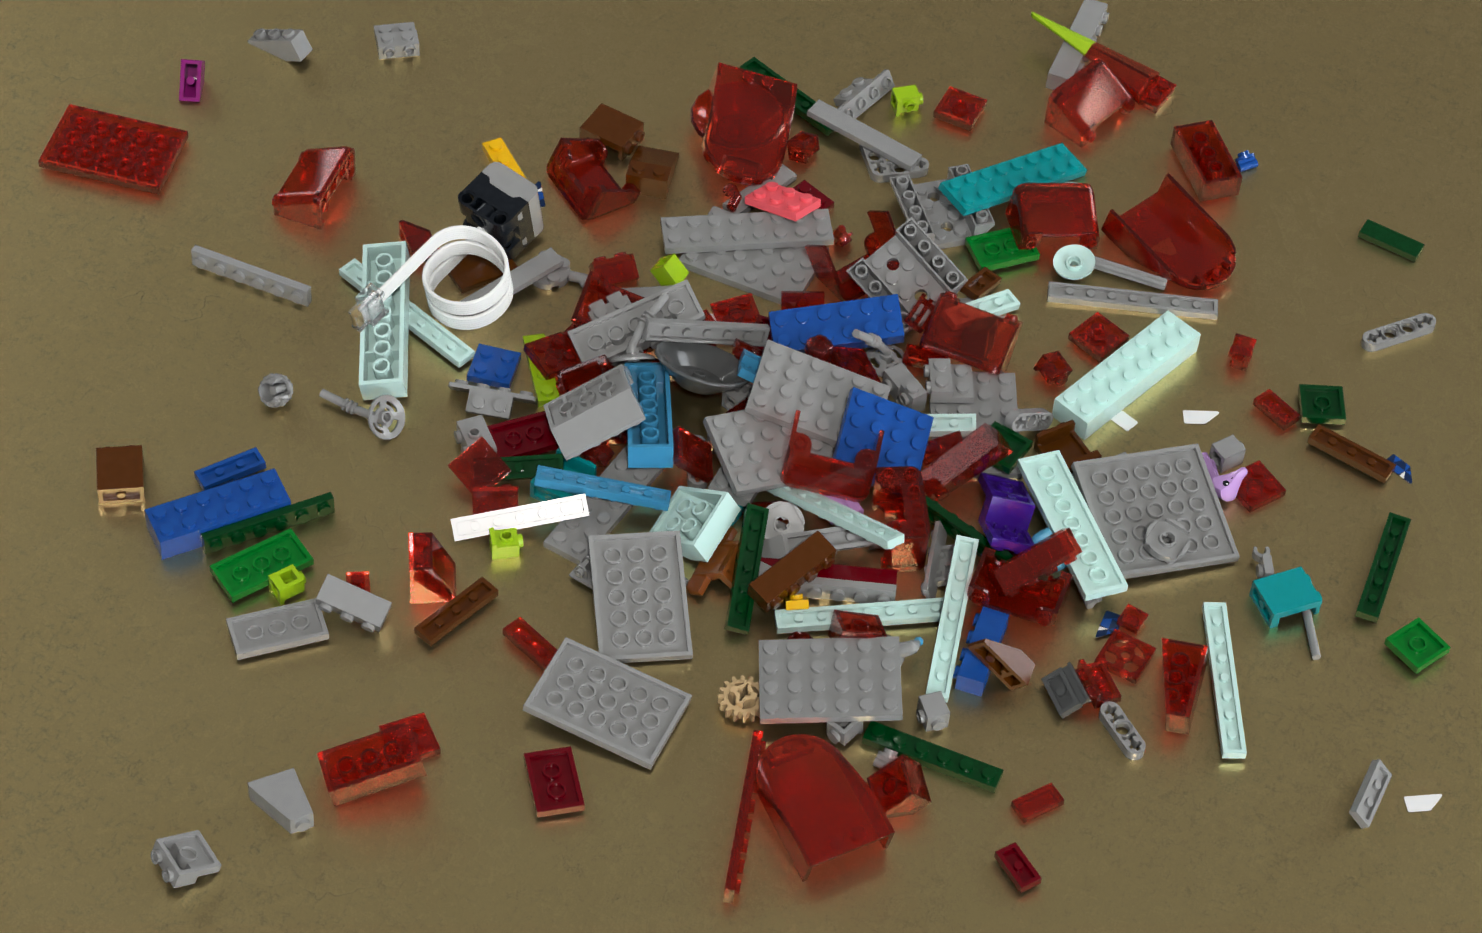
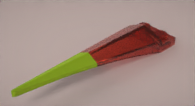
[1031,12,1177,114]

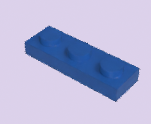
[194,447,266,490]

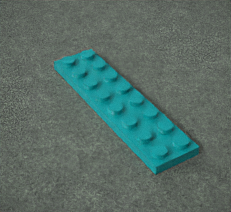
[938,143,1087,216]

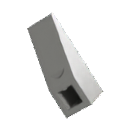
[248,28,313,62]

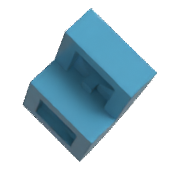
[737,349,761,383]

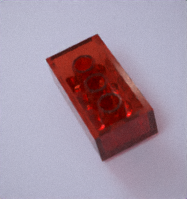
[1170,120,1243,202]
[317,722,427,806]

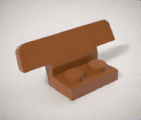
[686,528,739,596]

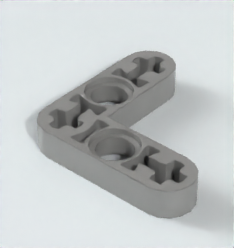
[859,144,929,183]

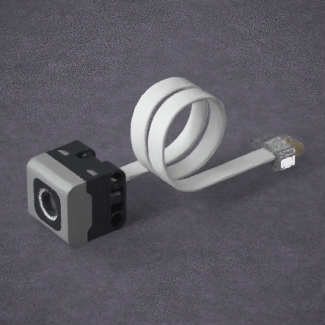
[348,162,544,332]

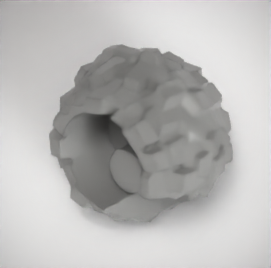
[258,373,294,408]

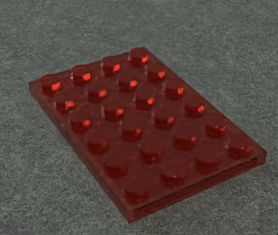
[38,104,188,195]

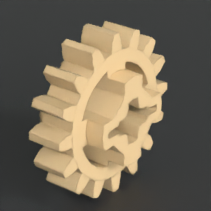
[717,675,760,723]

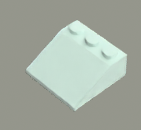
[649,486,741,562]

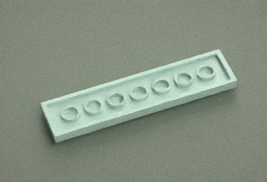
[1017,450,1128,601]

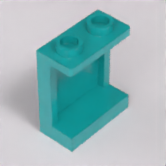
[530,448,597,502]
[1249,567,1322,629]

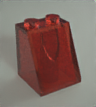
[409,532,456,604]

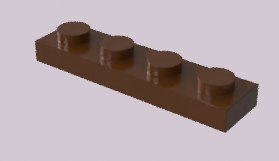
[1307,424,1396,484]
[414,577,498,647]

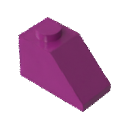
[179,59,205,102]

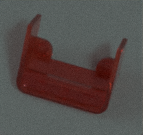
[805,210,899,301]
[780,410,884,502]

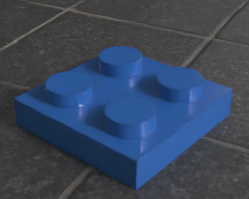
[467,344,521,389]

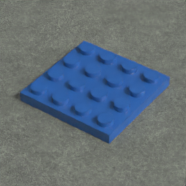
[829,387,934,501]

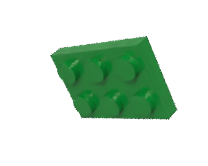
[965,224,1040,271]

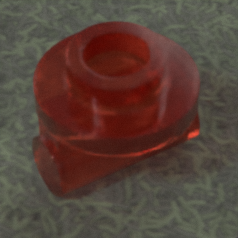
[833,225,853,247]

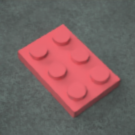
[745,182,821,222]

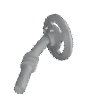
[611,293,669,364]
[852,329,907,378]
[319,389,405,440]

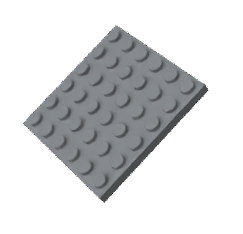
[1071,443,1240,579]

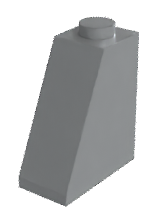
[247,768,314,834]

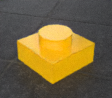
[784,593,809,610]

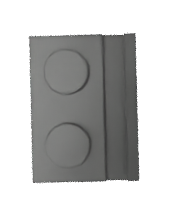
[1041,662,1092,718]

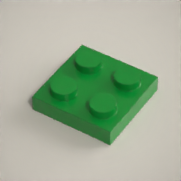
[1384,617,1451,674]

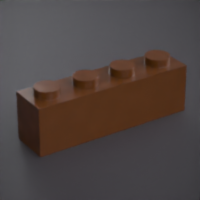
[748,531,836,613]

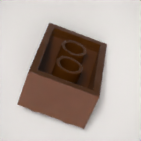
[625,146,679,199]

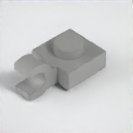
[1252,547,1274,578]

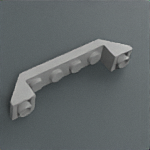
[761,523,888,559]

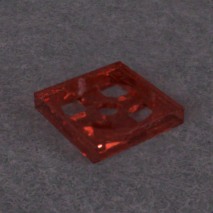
[1094,628,1156,684]

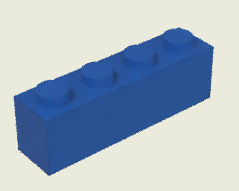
[953,605,1010,697]

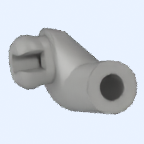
[568,271,595,292]

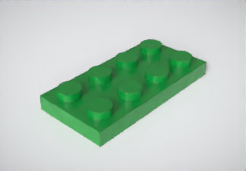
[209,528,314,603]

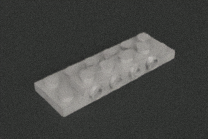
[568,279,706,371]

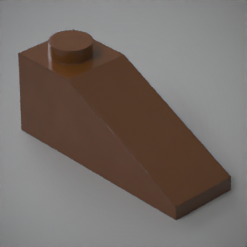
[967,638,1035,691]

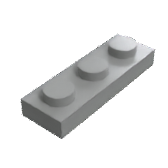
[1349,759,1392,829]

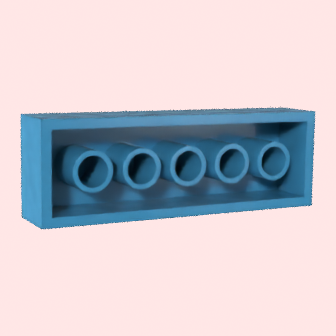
[625,362,674,468]

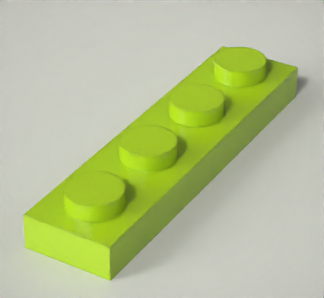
[523,333,559,407]

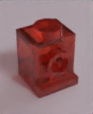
[787,131,820,164]
[1228,333,1257,371]
[1033,351,1073,387]
[581,441,615,467]

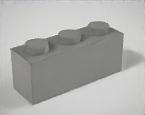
[316,574,392,632]

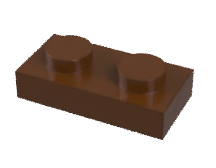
[960,267,1002,300]

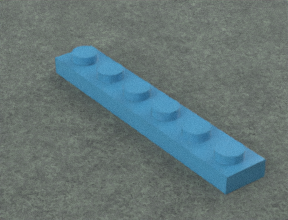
[534,465,671,511]

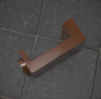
[579,103,645,161]
[1034,420,1102,474]
[96,445,145,504]

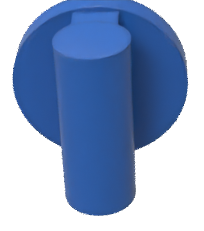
[1234,150,1258,173]

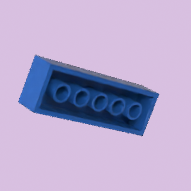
[768,294,905,356]
[144,468,291,560]

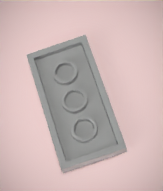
[226,598,329,660]

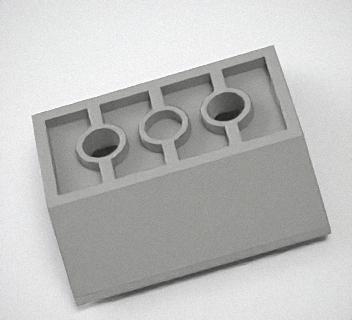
[889,164,995,249]
[846,217,968,334]
[543,364,646,461]

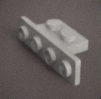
[833,69,895,119]
[448,379,537,420]
[921,521,954,599]

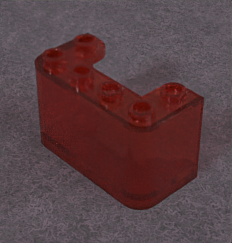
[871,466,930,572]

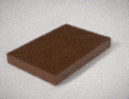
[448,248,518,294]

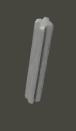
[1094,256,1167,290]

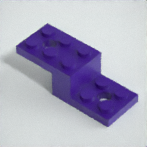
[978,472,1036,556]

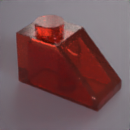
[399,220,439,262]

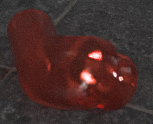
[723,183,742,212]

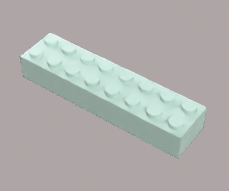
[359,241,410,400]
[1052,310,1201,440]

